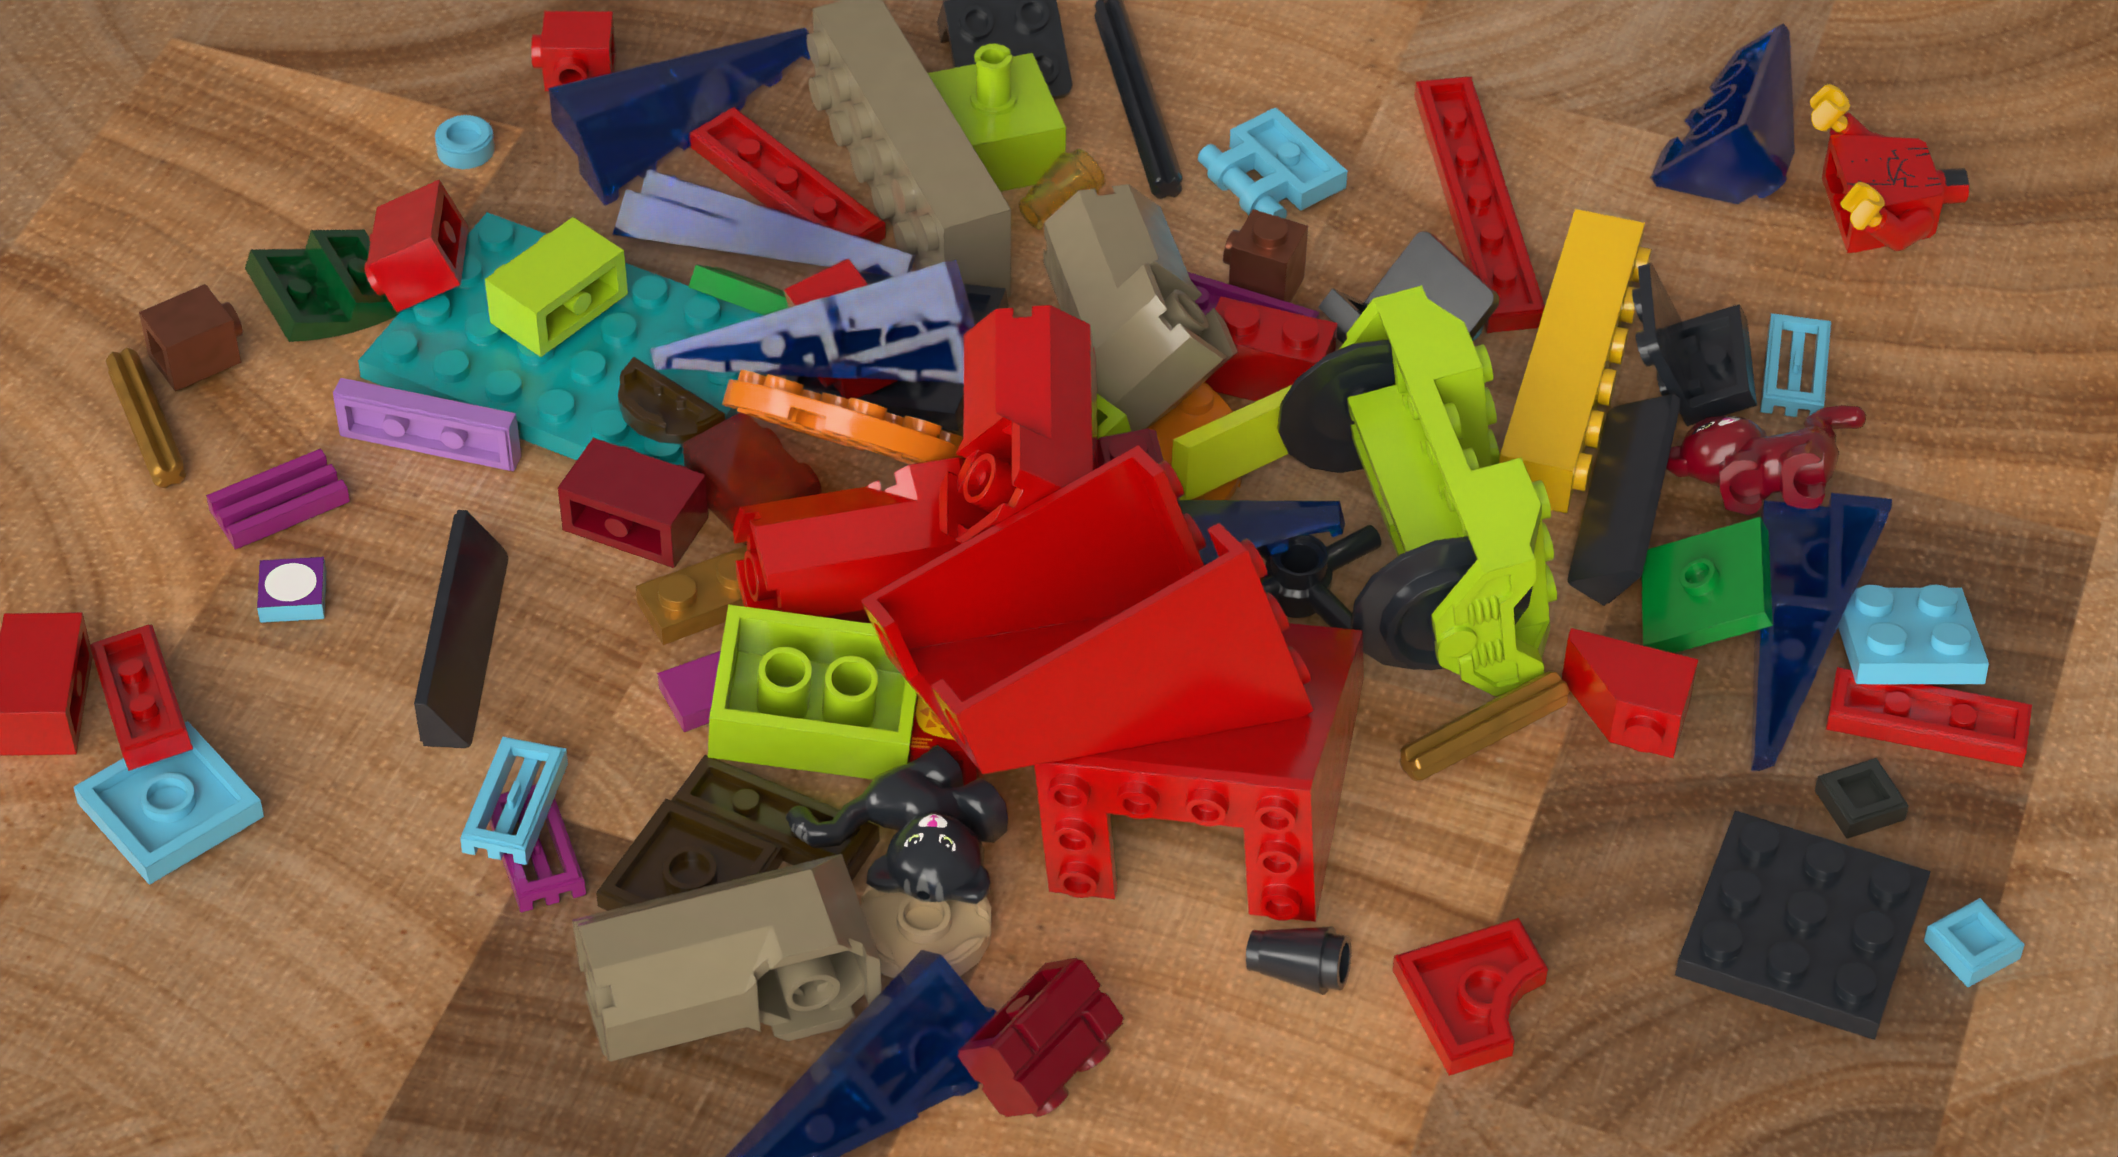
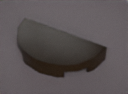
[618,357,726,444]

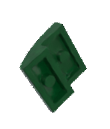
[245,229,400,342]

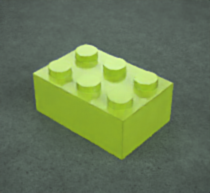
[708,605,917,780]

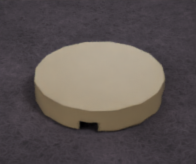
[860,885,991,984]

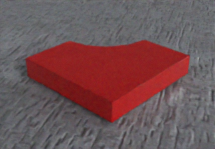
[1392,918,1548,1076]

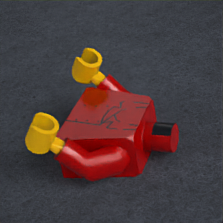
[1810,84,1969,253]

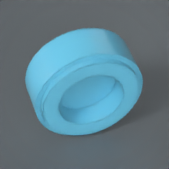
[435,115,495,169]

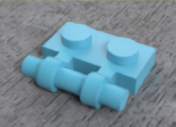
[1198,107,1348,219]

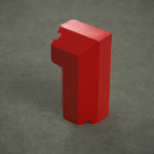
[939,305,1098,543]
[733,457,965,624]

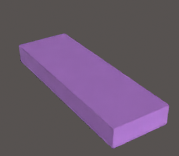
[333,378,521,471]

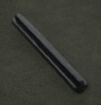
[1094,0,1183,199]

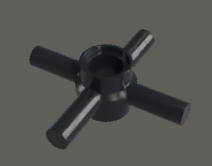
[1231,507,1382,629]

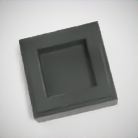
[1815,758,1909,839]

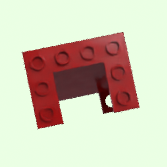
[861,445,1314,774]
[1034,623,1364,922]

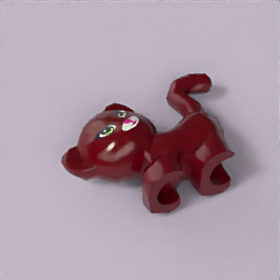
[1666,405,1866,515]

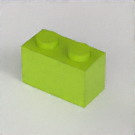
[485,217,628,357]

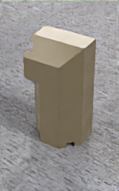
[1043,184,1238,431]
[572,853,881,1062]

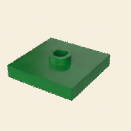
[1642,517,1773,653]

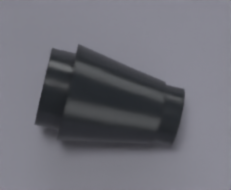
[1246,926,1352,995]

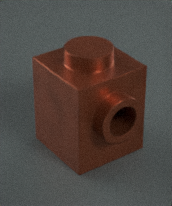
[1223,209,1308,303]
[139,284,243,391]

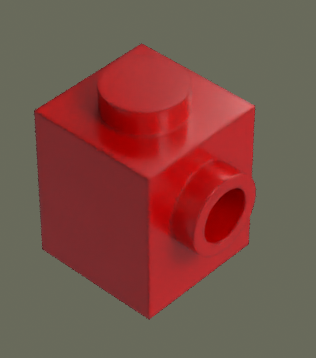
[531,11,616,92]

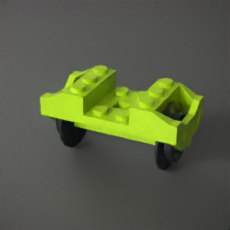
[1277,285,1557,697]

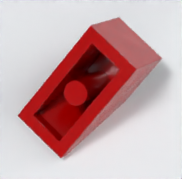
[1561,628,1699,759]

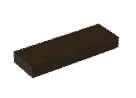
[671,755,880,881]

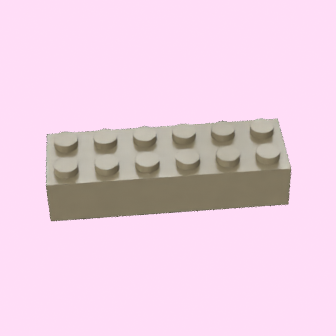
[807,0,1011,297]

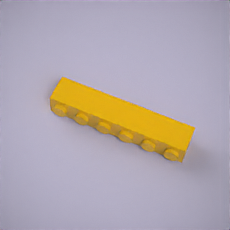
[1499,209,1652,513]

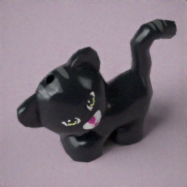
[786,745,1008,904]

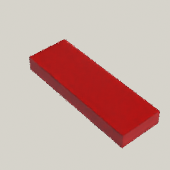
[90,624,193,771]
[1826,667,2032,768]

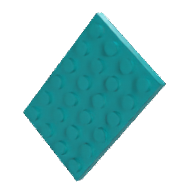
[358,212,794,472]

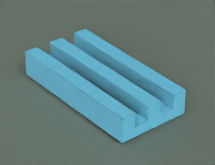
[1760,313,1831,417]
[460,737,568,865]

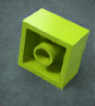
[928,44,1066,192]

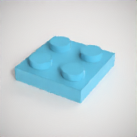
[1832,585,1989,684]
[73,721,264,885]

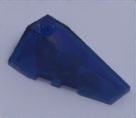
[1650,23,1795,205]

